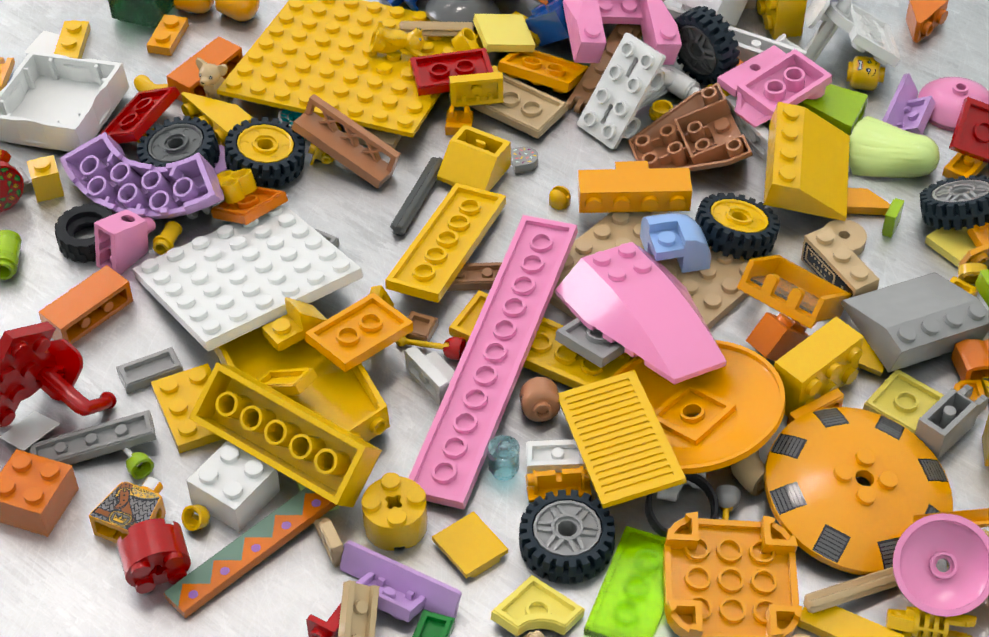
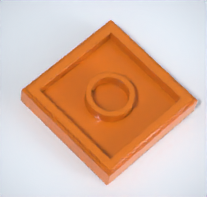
[211,186,288,225]

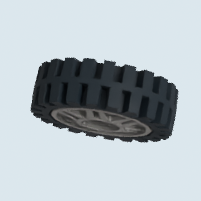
[920,175,989,230]
[519,489,615,584]

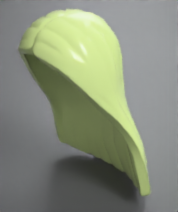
[849,116,940,178]

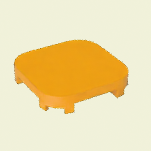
[663,512,803,637]

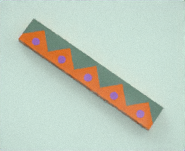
[164,487,337,619]

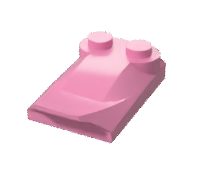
[734,49,833,128]

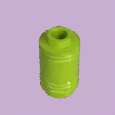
[0,230,22,280]

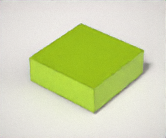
[882,198,904,238]

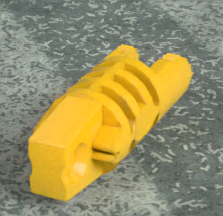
[886,606,977,637]

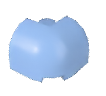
[640,213,711,273]

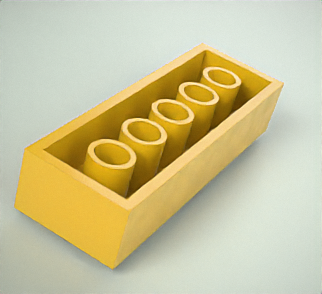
[189,362,382,507]

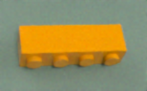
[578,168,692,213]

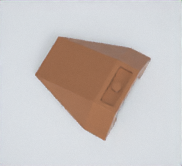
[628,83,753,172]

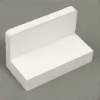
[405,345,455,406]

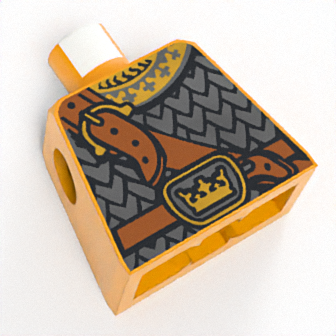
[89,477,166,543]

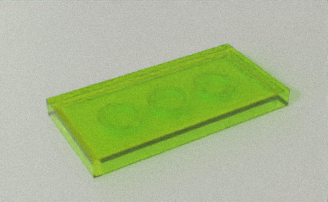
[584,526,665,637]

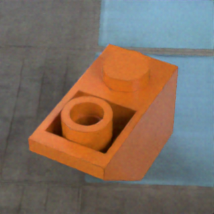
[906,0,949,43]
[746,312,809,361]

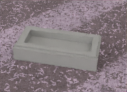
[116,347,183,394]

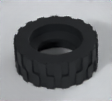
[55,204,113,263]

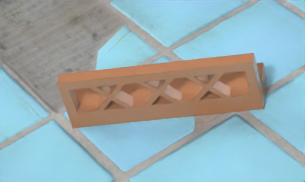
[291,94,401,189]

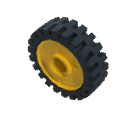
[225,117,305,188]
[695,193,780,260]

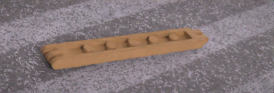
[566,0,665,114]

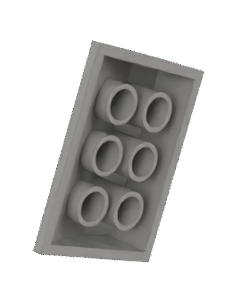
[841,272,989,373]

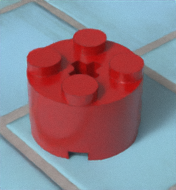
[117,518,191,594]

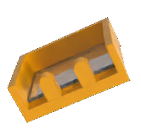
[737,255,851,329]

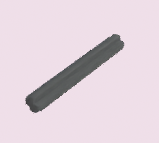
[390,157,443,235]

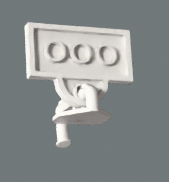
[775,0,901,67]

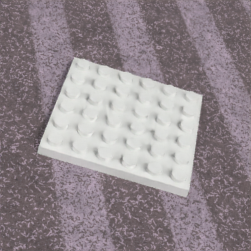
[132,204,363,352]

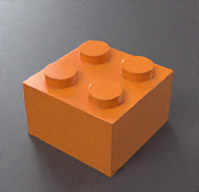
[0,449,79,537]

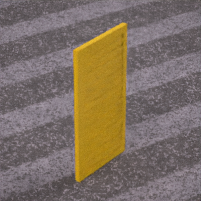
[558,370,687,509]

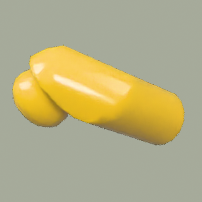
[134,75,168,92]

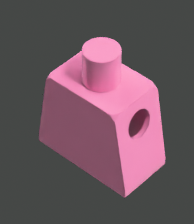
[94,210,156,275]

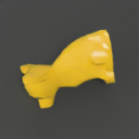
[369,21,424,57]

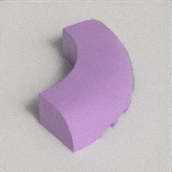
[59,132,224,219]

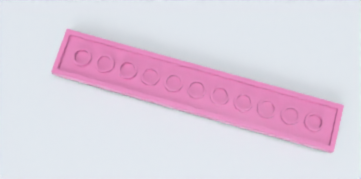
[409,215,578,510]

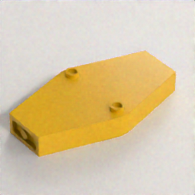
[214,319,390,442]

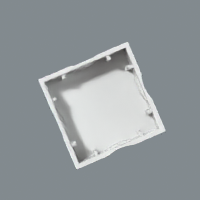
[0,51,130,152]

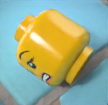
[846,56,885,91]

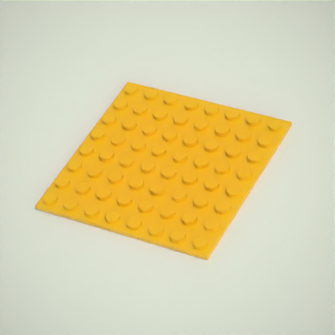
[217,0,478,138]

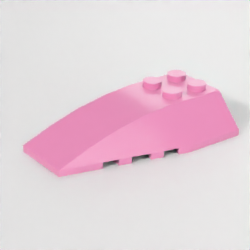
[555,242,727,384]

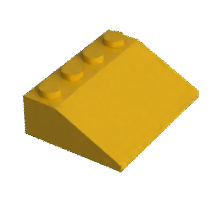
[763,102,850,221]

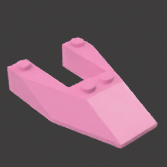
[563,0,682,65]

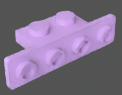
[883,73,936,135]
[340,540,462,622]

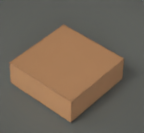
[405,311,438,342]

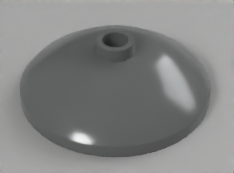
[425,0,500,30]

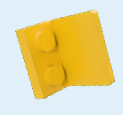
[449,65,504,107]

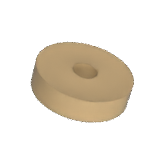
[824,219,867,256]

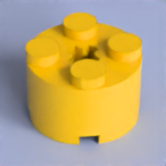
[361,473,427,551]

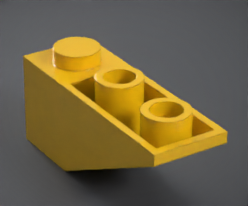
[181,92,253,146]

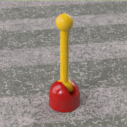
[396,336,466,361]

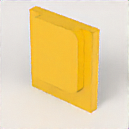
[432,511,508,579]

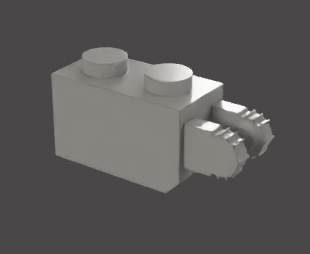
[915,384,989,460]

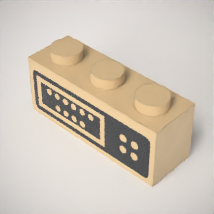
[801,226,880,298]

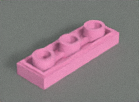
[717,45,786,97]

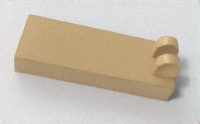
[338,580,380,637]

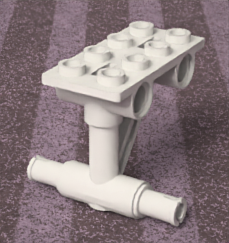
[577,32,702,150]

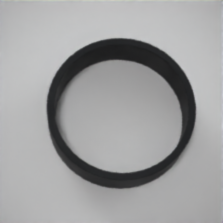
[645,473,718,539]

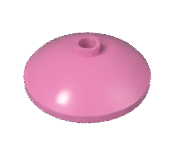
[918,77,989,132]
[893,513,989,617]

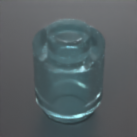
[488,435,520,481]

